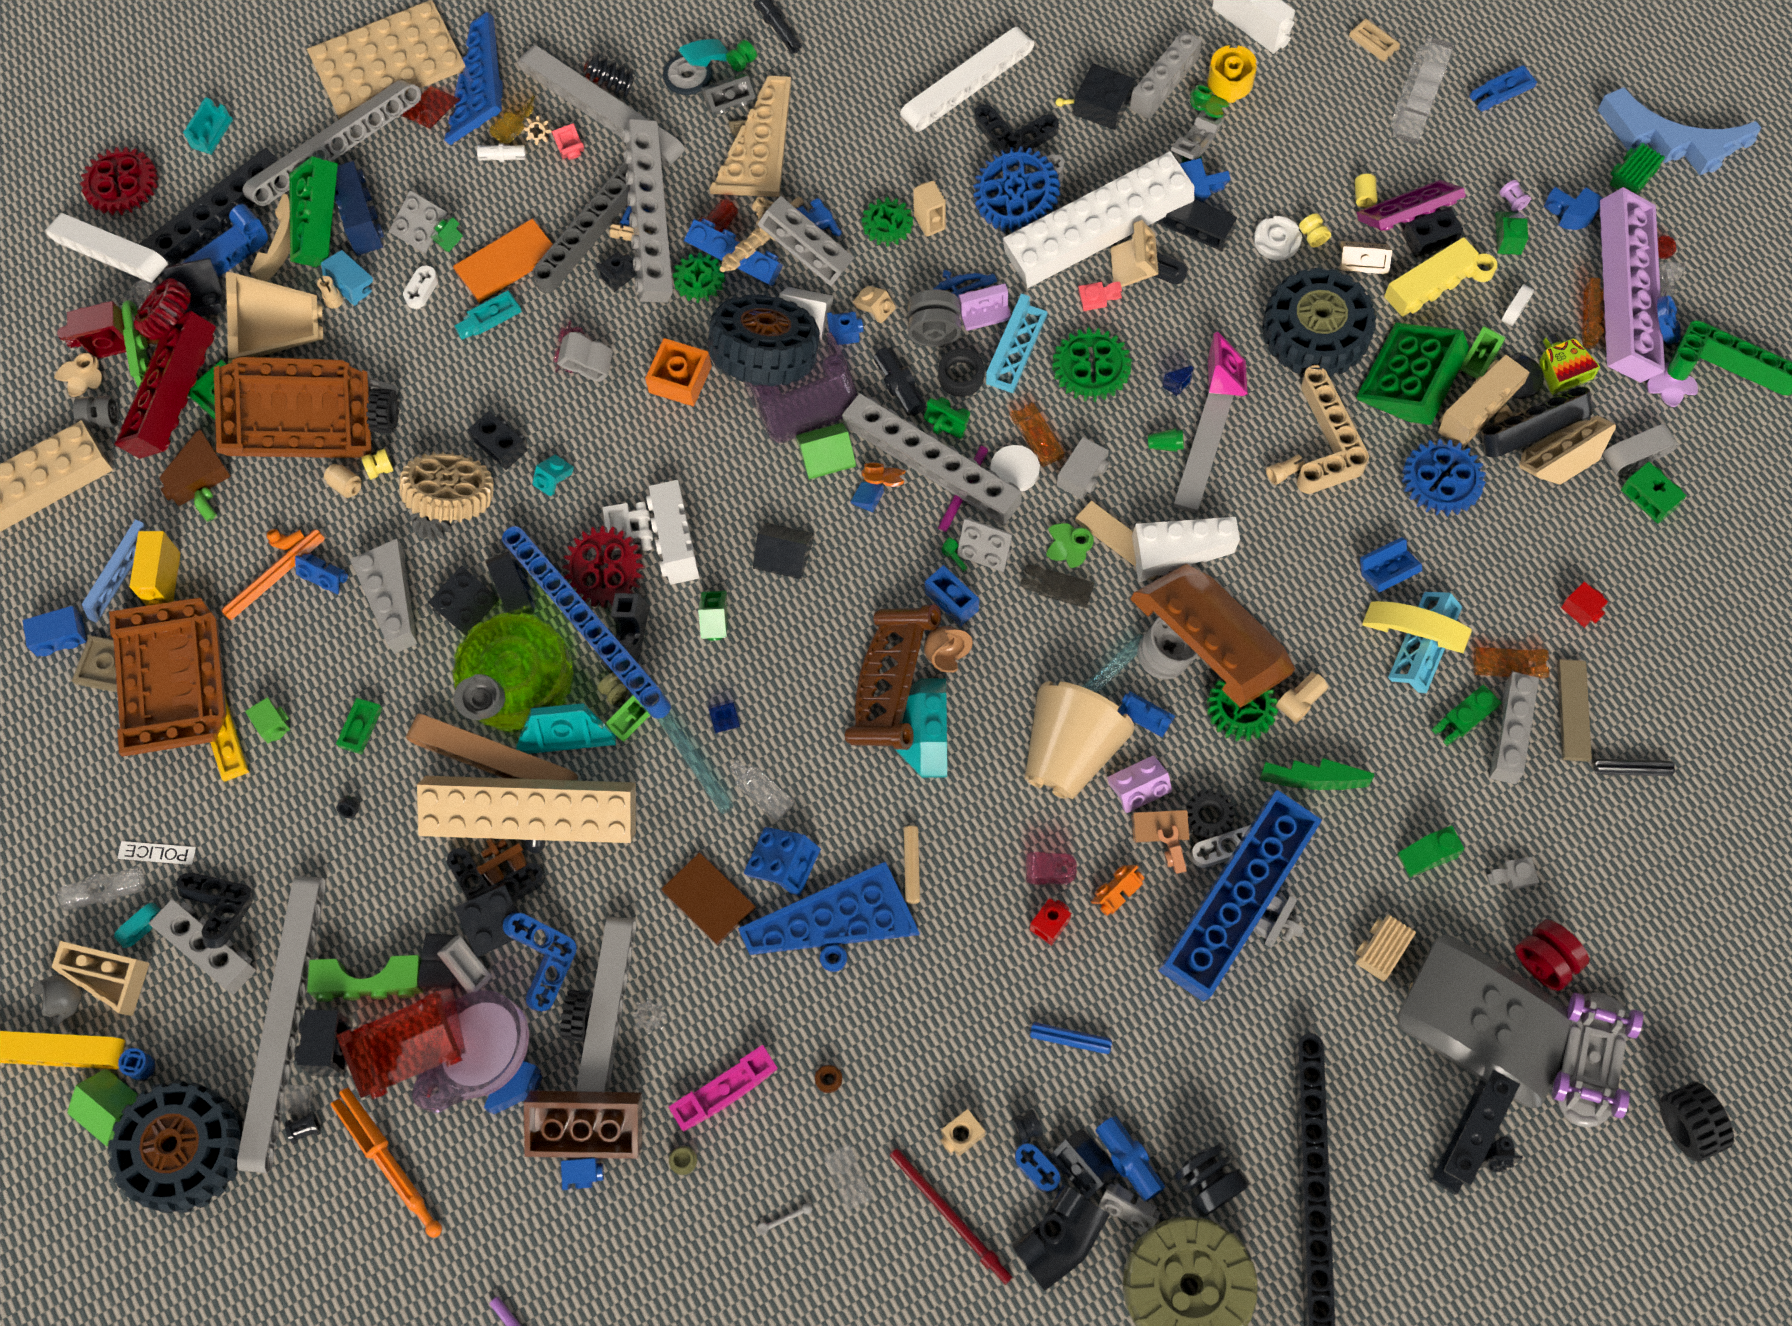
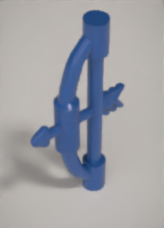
[932,270,997,298]

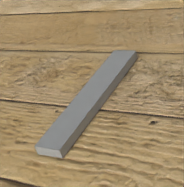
[1173,393,1234,514]

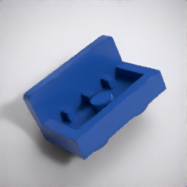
[1360,537,1422,592]

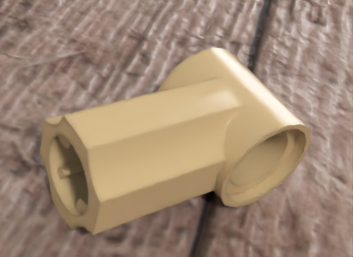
[1276,672,1329,723]

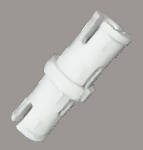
[477,143,526,162]

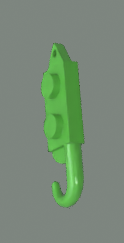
[122,300,150,388]

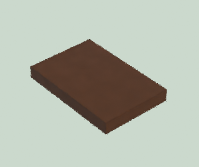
[661,852,756,946]

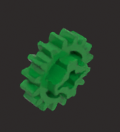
[862,197,913,247]
[673,253,725,303]

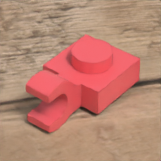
[1078,282,1122,311]

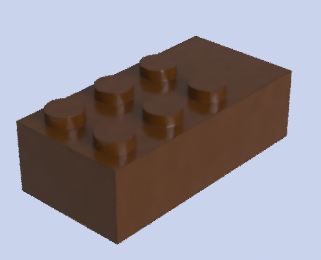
[524,1091,642,1159]

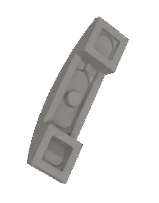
[1171,110,1225,160]

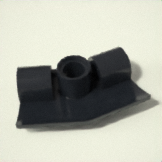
[1010,1185,1110,1291]

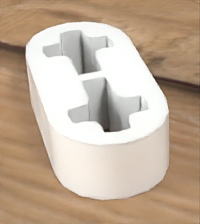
[403,266,438,309]
[1501,284,1534,326]

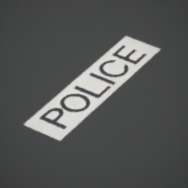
[117,841,196,865]

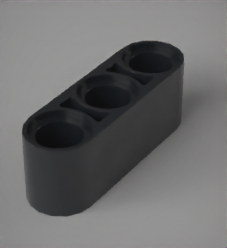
[485,551,535,623]

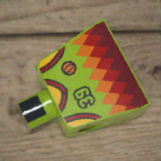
[1539,334,1600,395]

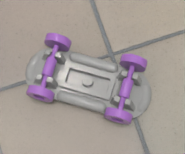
[1552,992,1643,1128]

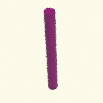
[938,446,988,532]

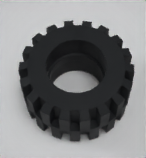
[1660,1081,1734,1162]

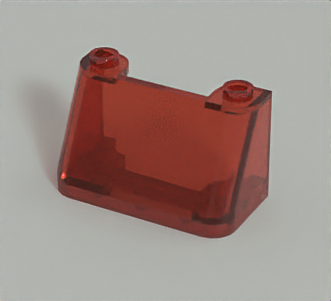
[336,988,466,1100]

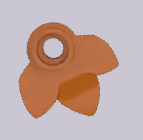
[862,462,906,487]

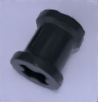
[285,1111,321,1145]

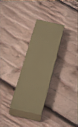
[1557,659,1592,762]

